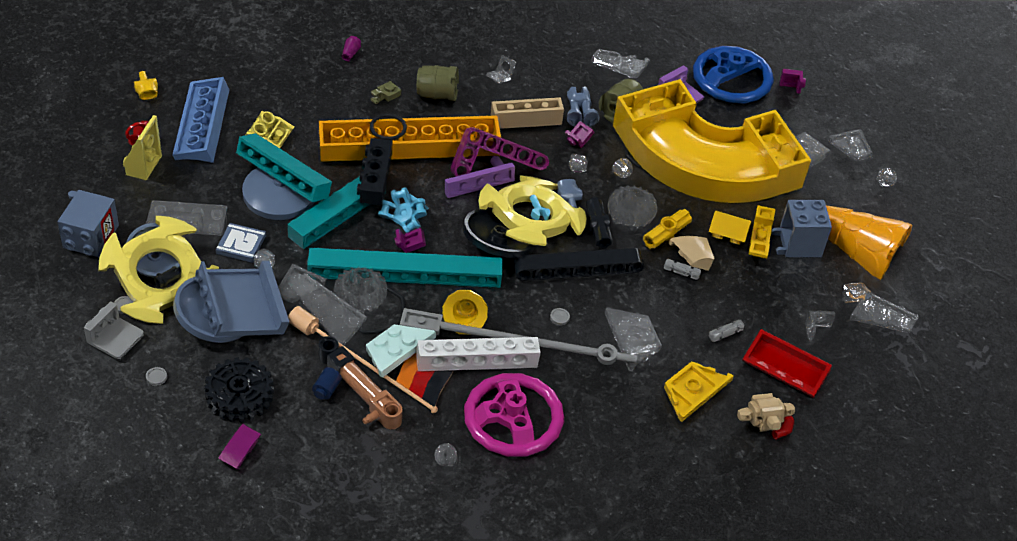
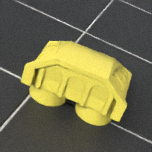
[245,111,294,148]

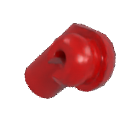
[771,415,794,439]

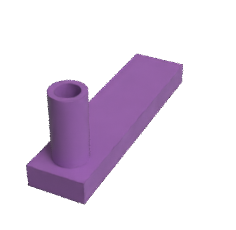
[445,156,515,198]

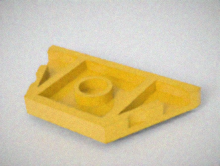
[664,361,734,422]

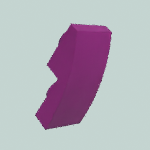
[218,424,261,470]

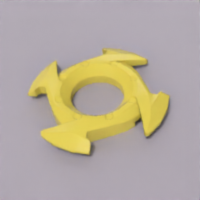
[478,175,587,246]
[98,216,219,324]

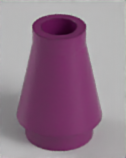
[341,36,361,61]

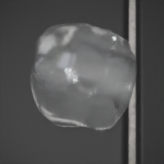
[569,154,588,173]
[612,158,633,178]
[877,168,898,187]
[254,249,275,268]
[435,443,457,466]

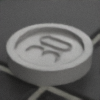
[114,296,133,314]
[550,308,570,326]
[146,367,167,386]

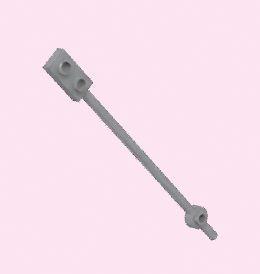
[400,308,637,365]

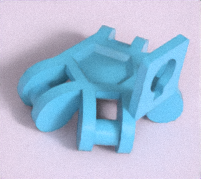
[378,187,429,233]

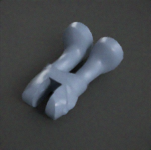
[566,87,599,127]

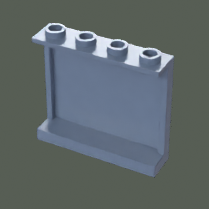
[195,261,289,337]

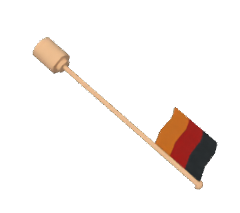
[288,306,453,413]

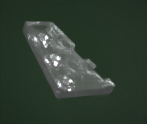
[591,49,650,79]
[849,291,919,333]

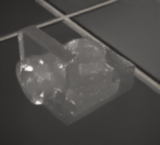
[843,282,871,303]

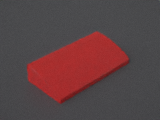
[742,329,832,398]

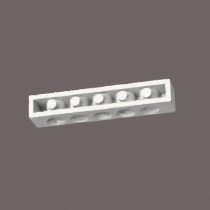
[416,337,541,371]

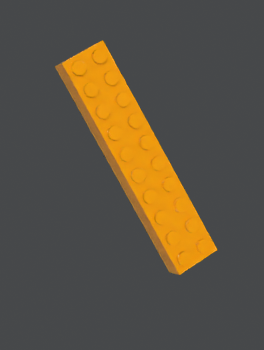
[319,116,501,162]

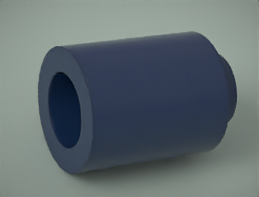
[312,367,342,400]

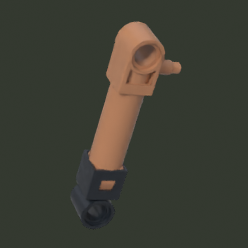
[318,336,402,430]

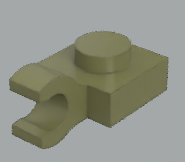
[371,81,401,104]

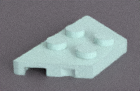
[366,324,436,377]

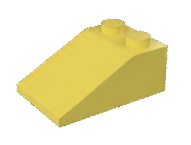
[123,115,162,180]

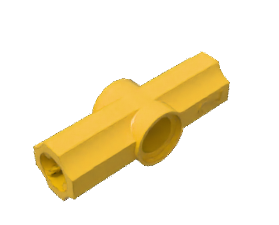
[643,209,692,249]

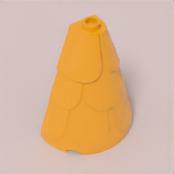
[826,206,912,280]

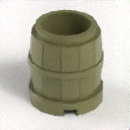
[417,65,459,101]
[599,79,643,123]

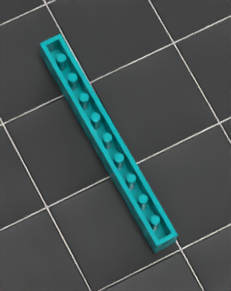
[307,248,502,288]

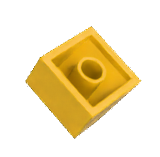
[709,211,752,245]

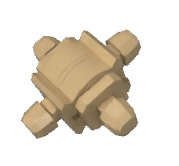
[737,393,795,431]

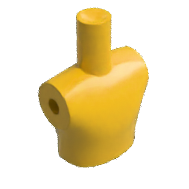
[133,71,158,100]

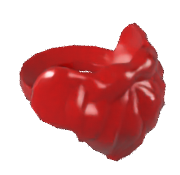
[125,121,148,146]

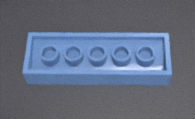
[172,77,229,163]

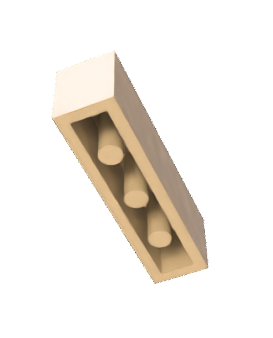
[491,97,564,129]

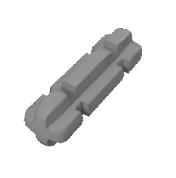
[664,259,701,280]
[709,320,744,342]

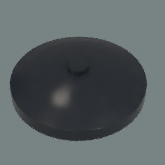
[463,208,535,258]

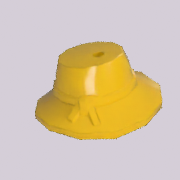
[442,290,488,335]

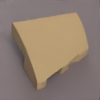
[669,236,714,271]

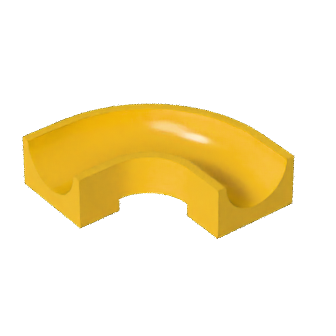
[613,79,811,203]

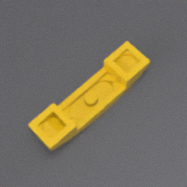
[749,205,775,259]

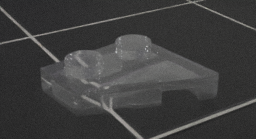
[828,129,873,161]

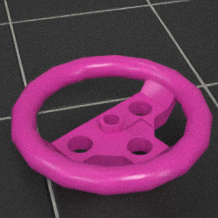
[464,373,564,457]

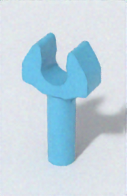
[530,195,550,221]

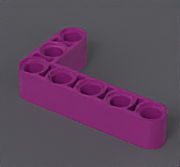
[451,127,549,177]

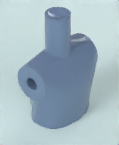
[557,179,583,208]

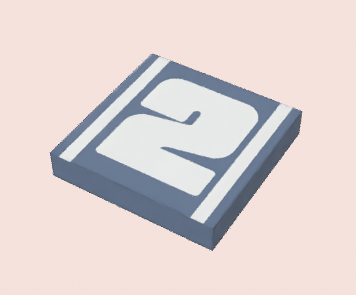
[216,223,266,263]

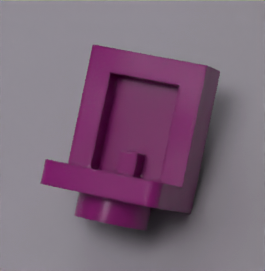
[779,69,806,94]
[565,121,594,148]
[394,228,426,253]

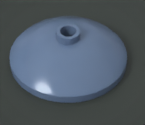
[126,223,180,278]

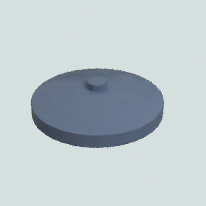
[242,167,315,220]
[173,277,242,343]

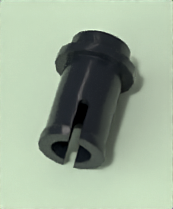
[154,266,181,288]

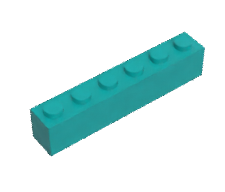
[236,133,332,202]
[288,176,386,249]

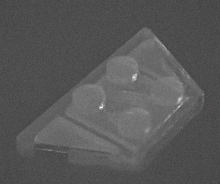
[605,308,661,371]

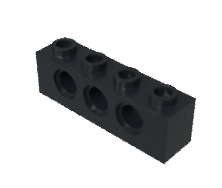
[357,138,393,205]

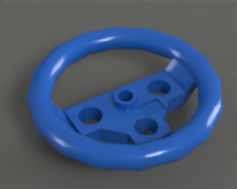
[693,46,774,104]

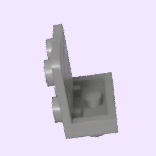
[84,301,144,359]

